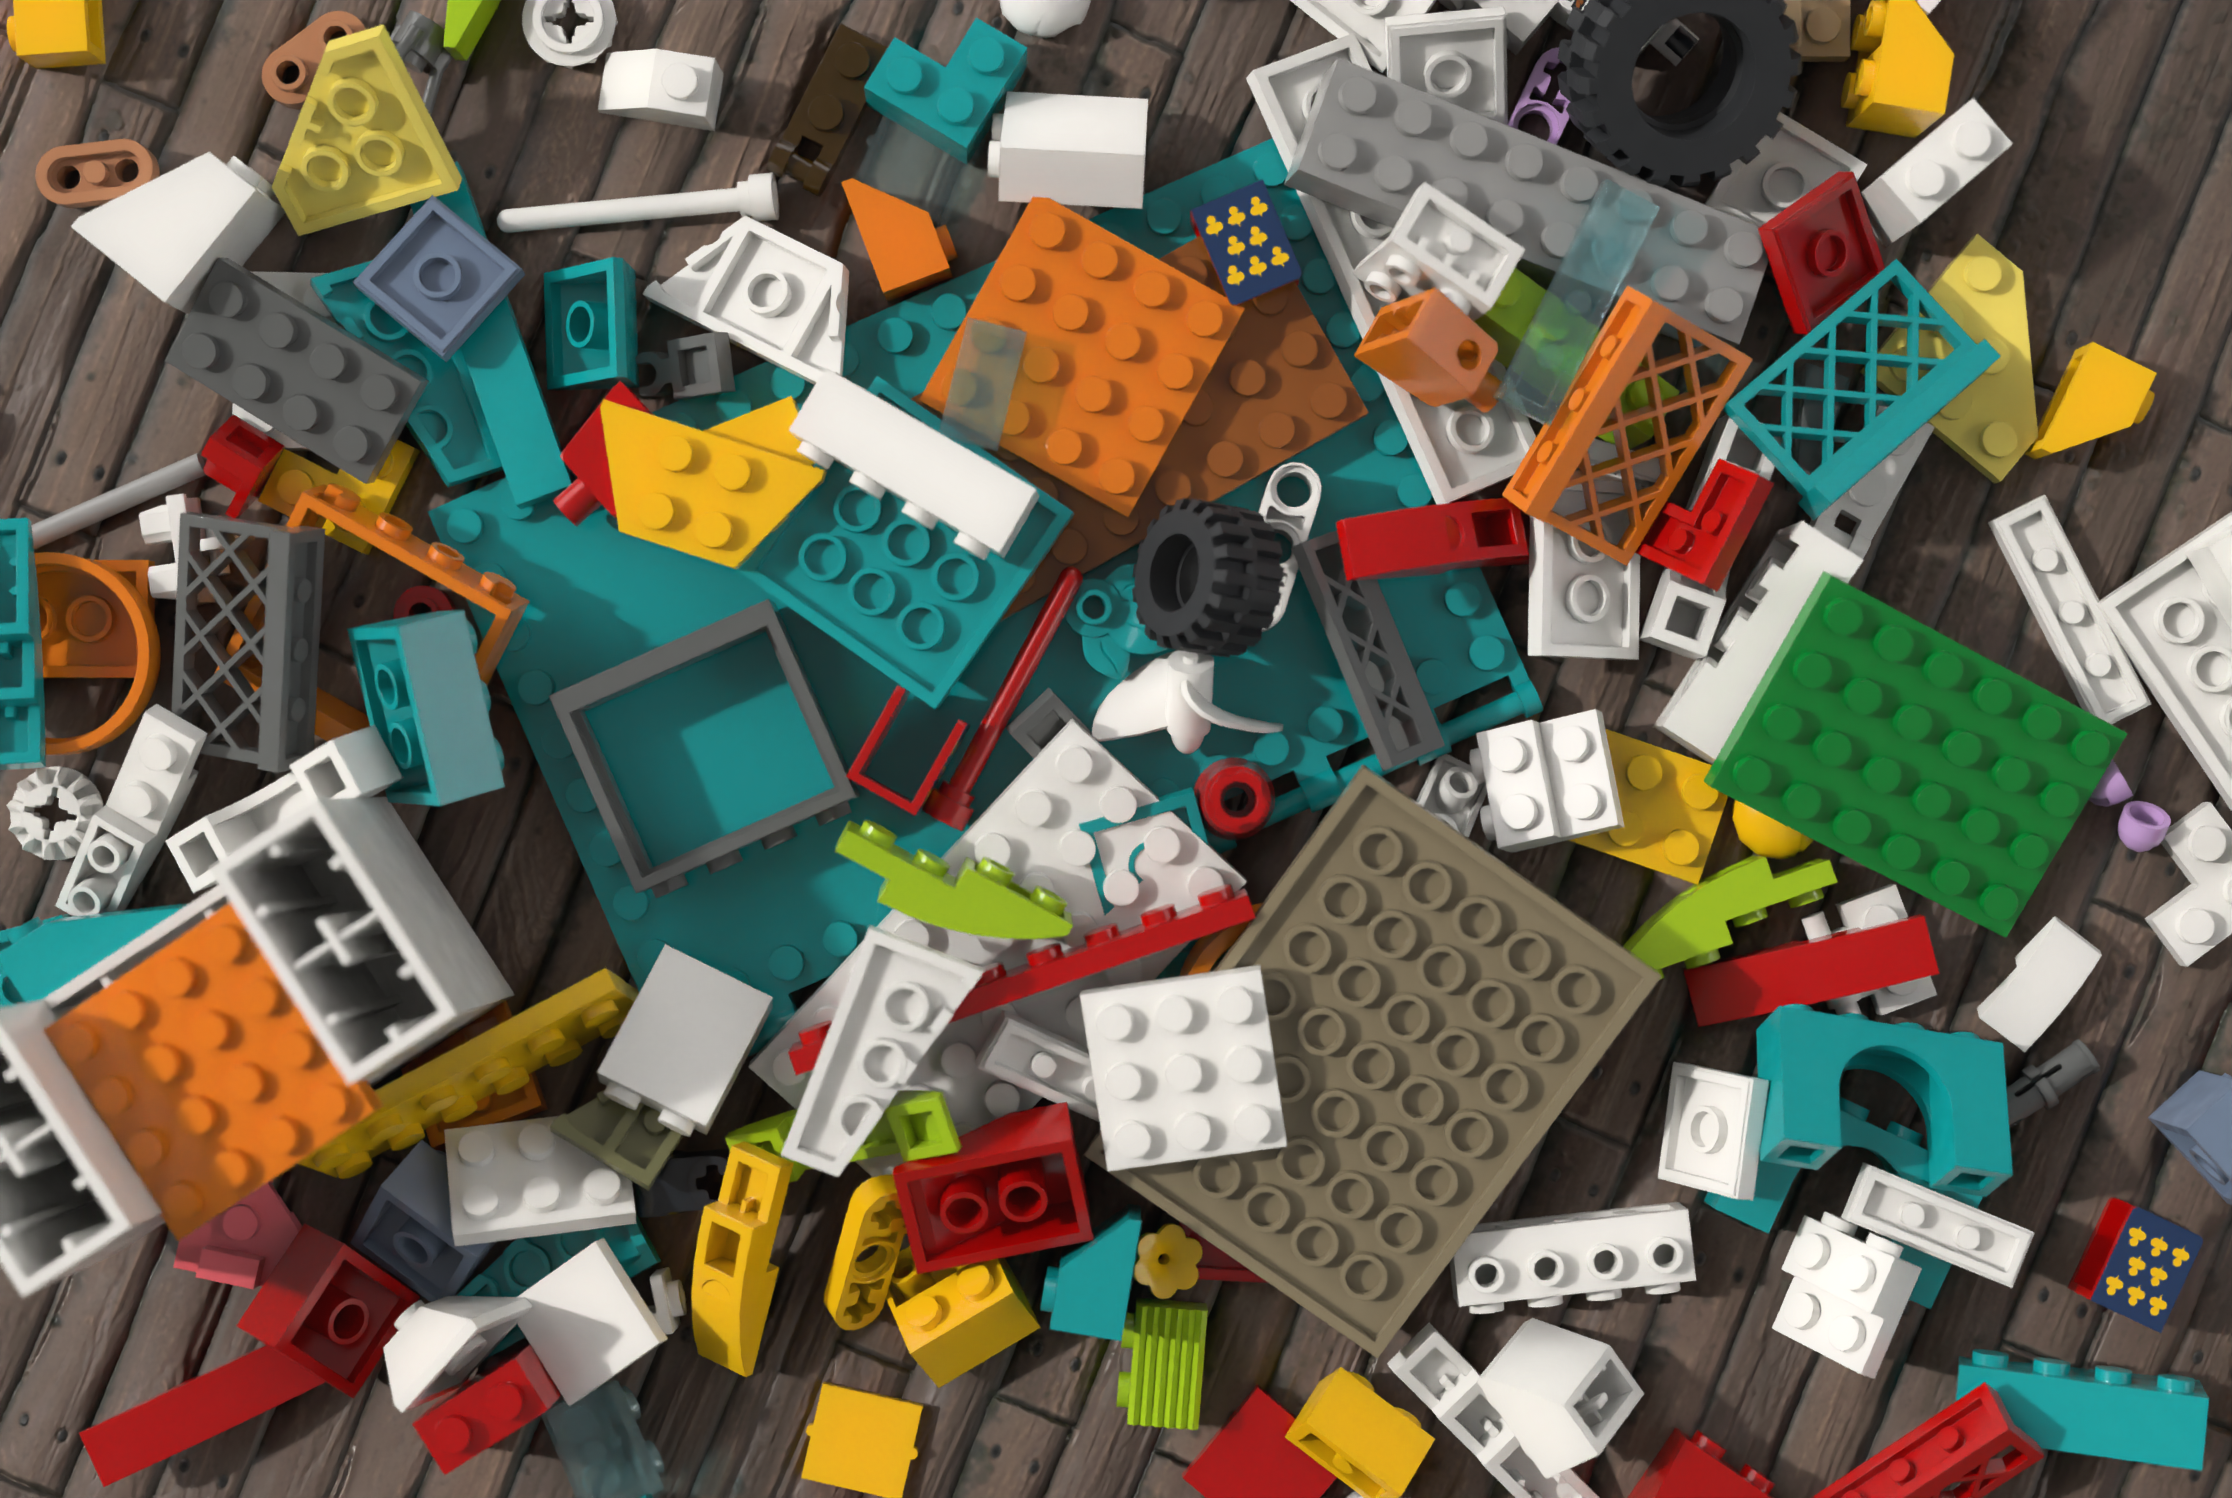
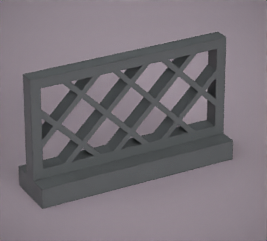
[171,512,325,773]

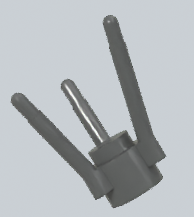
[390,10,453,116]

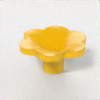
[1132,1223,1203,1299]

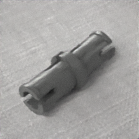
[2006,1039,2100,1129]

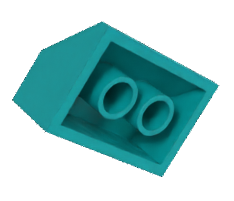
[347,610,505,806]

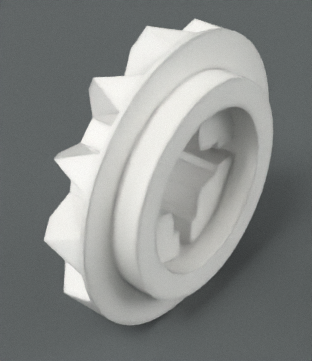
[522,0,618,69]
[6,767,104,860]

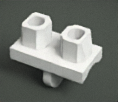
[139,494,239,605]

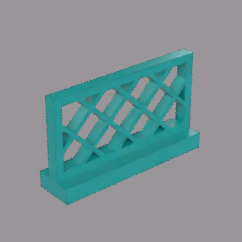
[1723,259,2001,521]

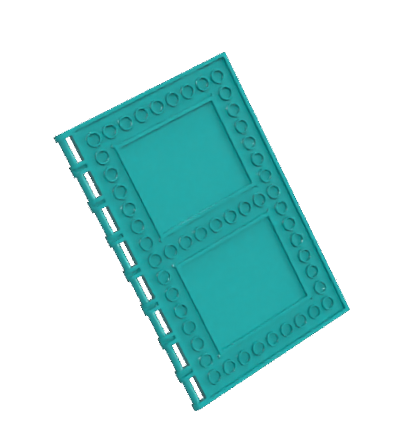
[427,138,1543,1057]

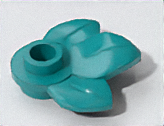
[1064,564,1167,680]

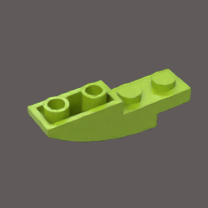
[836,820,1073,939]
[1623,855,1837,980]

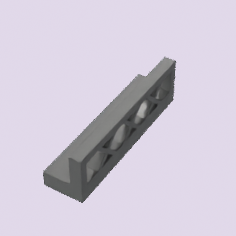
[1291,530,1445,771]

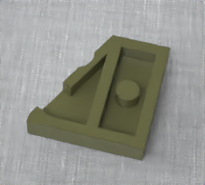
[550,1089,684,1191]

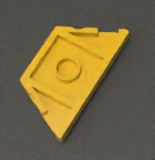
[600,399,827,570]

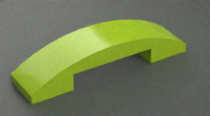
[725,1090,962,1182]

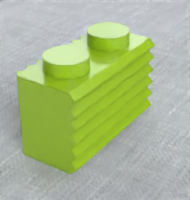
[1116,1298,1208,1430]

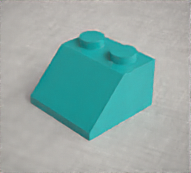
[1040,1204,1141,1341]

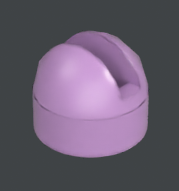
[2089,759,2133,807]
[2118,801,2171,852]

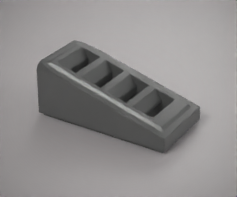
[1785,363,1850,495]

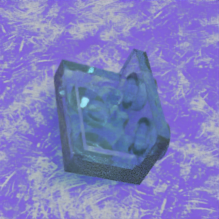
[541,1380,664,1498]

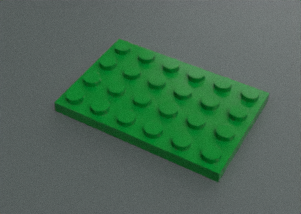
[1703,571,2128,938]

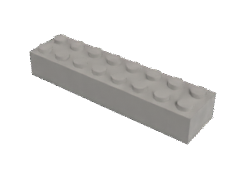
[1284,58,1769,355]

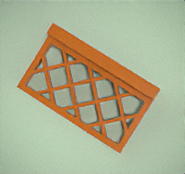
[1502,286,1753,566]

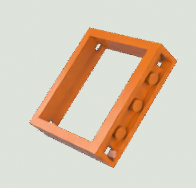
[214,483,530,742]

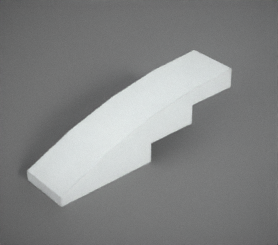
[1387,1323,1599,1498]

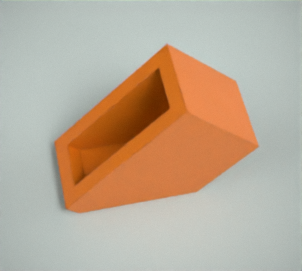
[841,178,958,302]

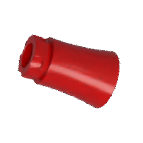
[1193,758,1275,840]

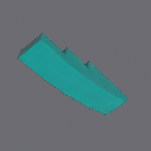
[0,518,46,770]

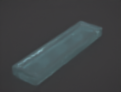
[1493,179,1660,425]

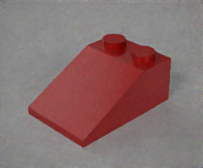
[892,1102,1094,1274]

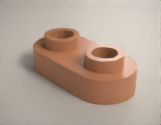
[262,11,367,109]
[35,139,160,209]

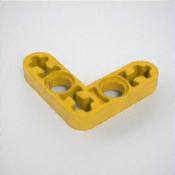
[823,1174,907,1330]

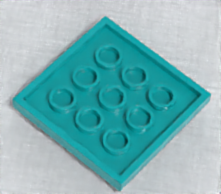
[739,376,1074,710]

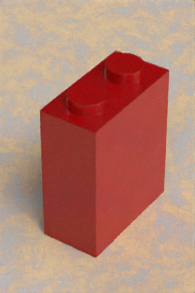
[412,1342,562,1476]

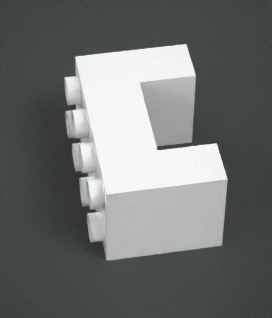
[0,797,515,1297]

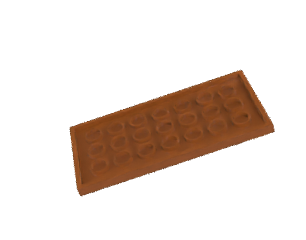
[911,235,1369,623]

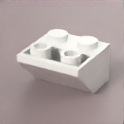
[1476,1318,1644,1479]

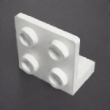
[1353,182,1525,321]

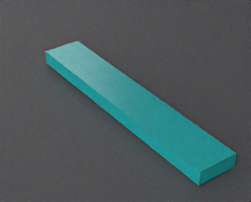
[410,161,574,509]

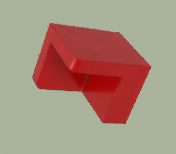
[201,414,285,519]

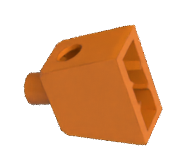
[1354,288,1506,413]

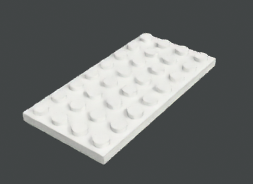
[749,718,1247,1177]

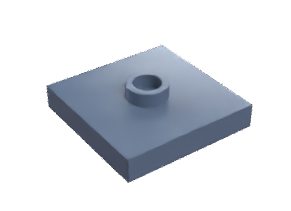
[353,195,525,362]

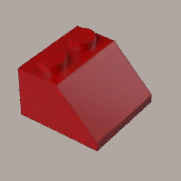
[236,1223,420,1399]

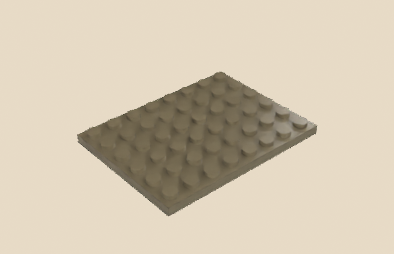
[1084,764,1661,1358]

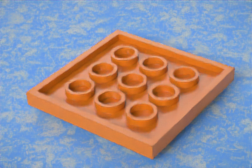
[919,197,1245,518]
[44,903,384,1241]

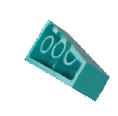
[1955,1349,2209,1471]

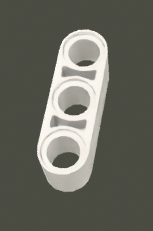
[1258,462,1322,632]

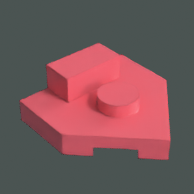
[173,1180,302,1289]

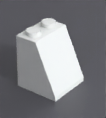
[71,152,285,314]

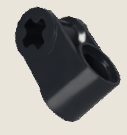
[634,1149,730,1217]

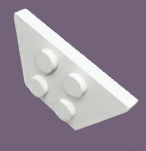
[643,216,849,385]

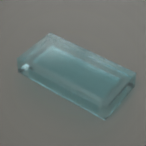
[939,317,1027,451]

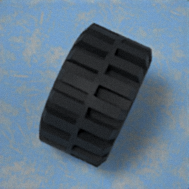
[1132,498,1284,657]

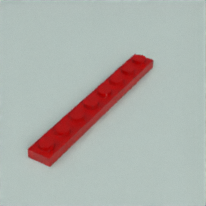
[788,884,1256,1075]

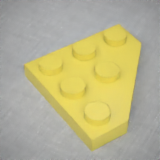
[272,25,462,236]
[1860,234,2038,484]

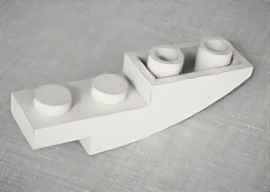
[55,703,208,916]

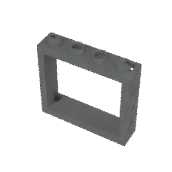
[549,599,860,898]

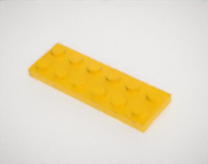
[298,968,639,1179]

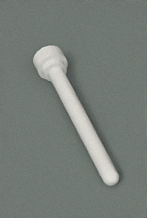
[497,172,779,233]

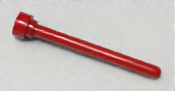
[922,567,1083,831]

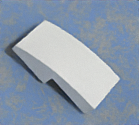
[1977,916,2102,1052]

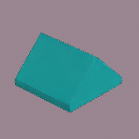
[544,257,639,390]

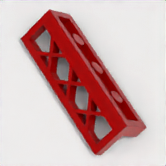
[1811,1382,2045,1498]

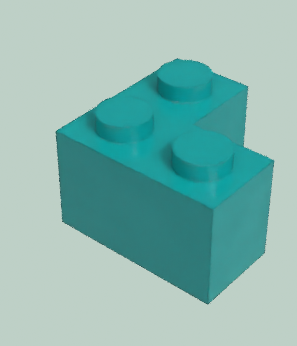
[864,17,1027,165]

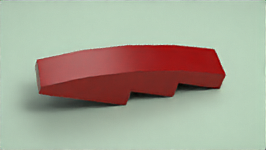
[1683,914,1940,1027]
[79,1345,325,1487]

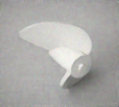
[1092,650,1283,754]

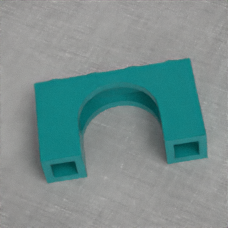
[1756,1004,2013,1197]
[1704,1096,1983,1309]

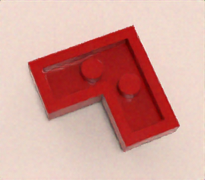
[1635,458,1774,592]

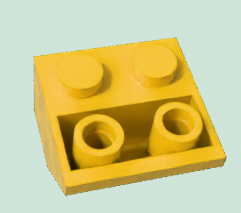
[1841,0,1954,138]
[886,1246,1041,1388]

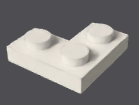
[2145,802,2232,967]

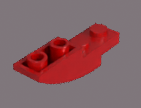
[1336,498,1530,581]

